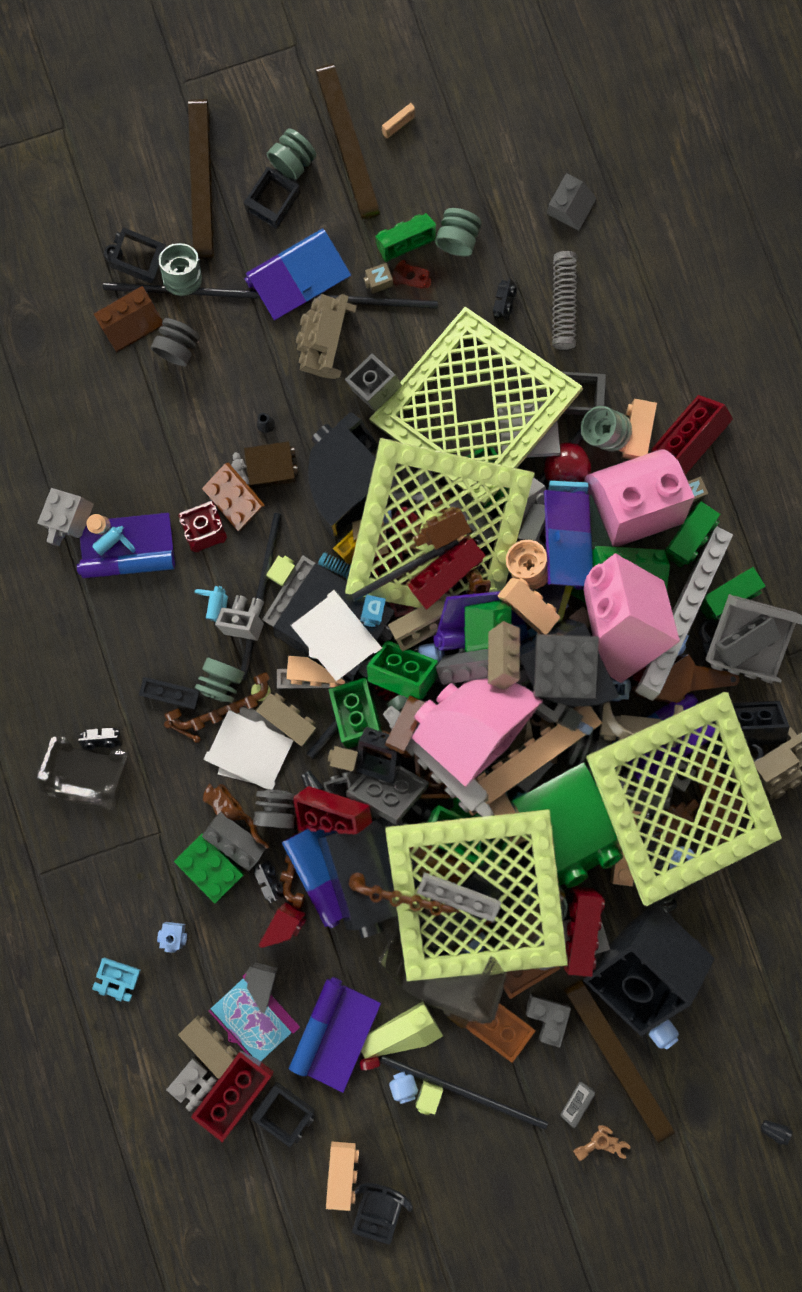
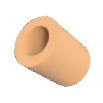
[87,514,111,535]

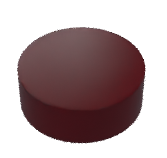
[360,1057,380,1070]

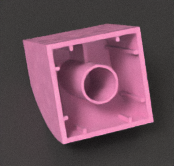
[584,449,695,547]
[584,554,680,683]
[412,678,543,787]

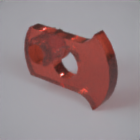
[392,260,431,289]

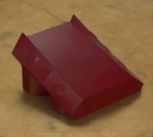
[179,501,227,553]

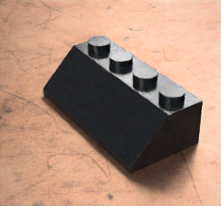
[707,701,790,747]

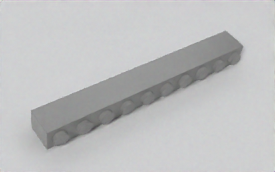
[635,526,733,701]

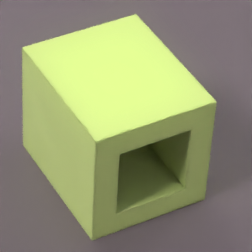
[267,556,295,587]
[416,1081,443,1115]

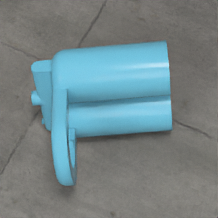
[93,526,136,556]
[194,586,228,622]

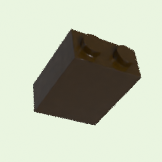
[244,441,299,489]

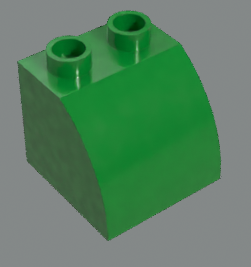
[513,763,623,888]

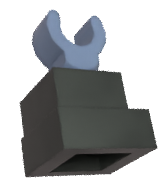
[557,707,594,735]

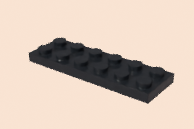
[420,861,515,957]

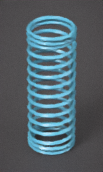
[318,552,351,579]

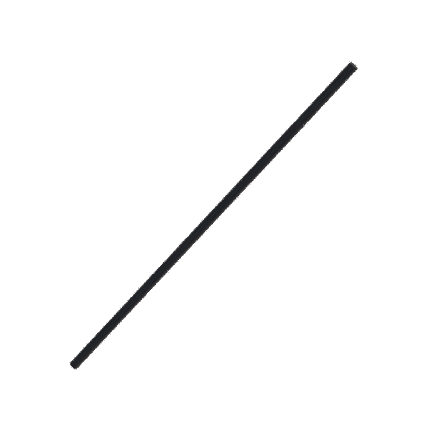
[103,282,438,309]

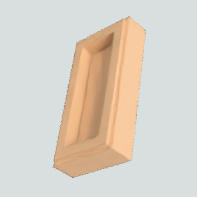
[382,103,415,139]

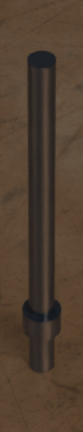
[351,539,459,601]

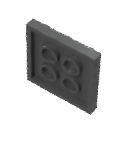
[533,634,599,698]
[346,755,429,825]

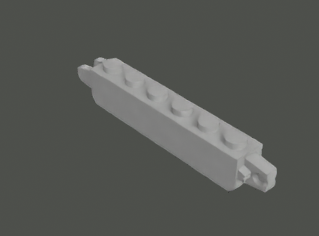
[383,706,494,817]

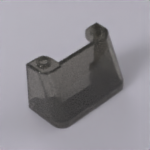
[37,737,129,809]

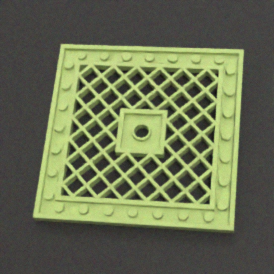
[345,438,534,608]

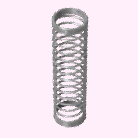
[552,251,578,350]

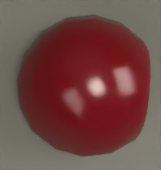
[544,442,591,483]

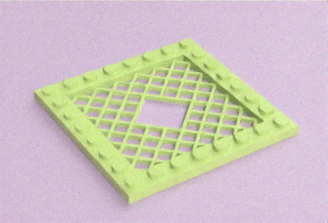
[369,307,583,506]
[586,692,782,906]
[386,810,567,981]

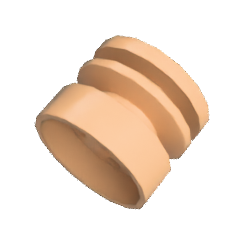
[506,540,548,590]

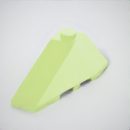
[361,1001,443,1059]

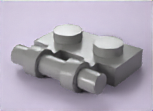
[166,1058,218,1112]

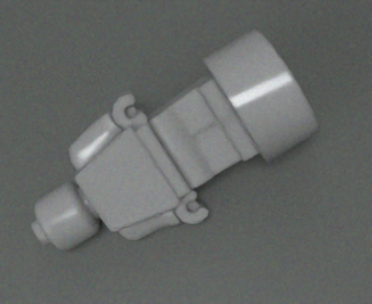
[231,452,250,487]

